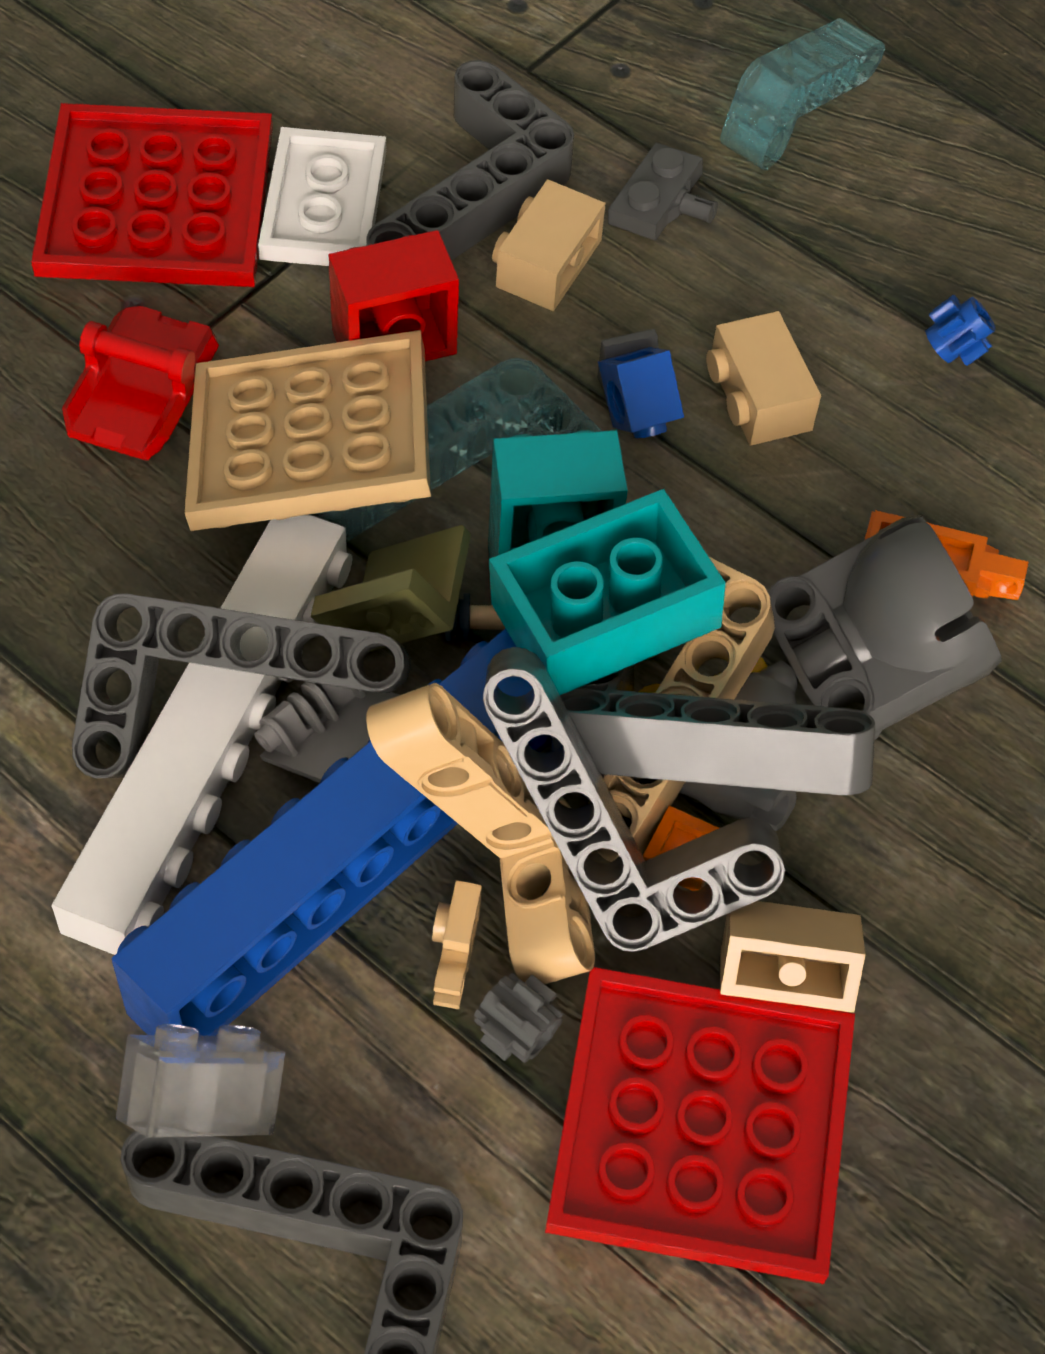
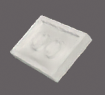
[258,127,386,266]

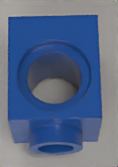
[598,347,684,438]

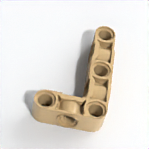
[366,683,595,984]

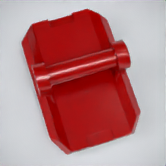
[62,306,219,461]

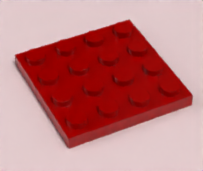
[31,103,273,287]
[545,967,855,1284]

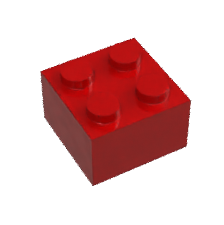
[328,230,459,362]

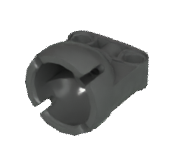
[768,515,1002,740]

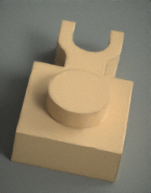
[432,880,482,1009]

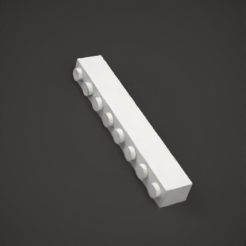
[52,514,352,955]

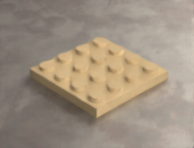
[184,330,431,531]

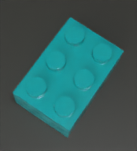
[488,430,628,559]
[489,489,726,695]

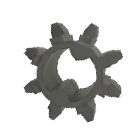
[474,972,564,1063]

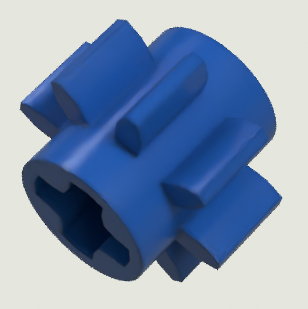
[925,295,996,366]

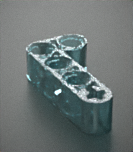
[720,18,885,171]

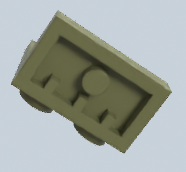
[310,525,471,652]

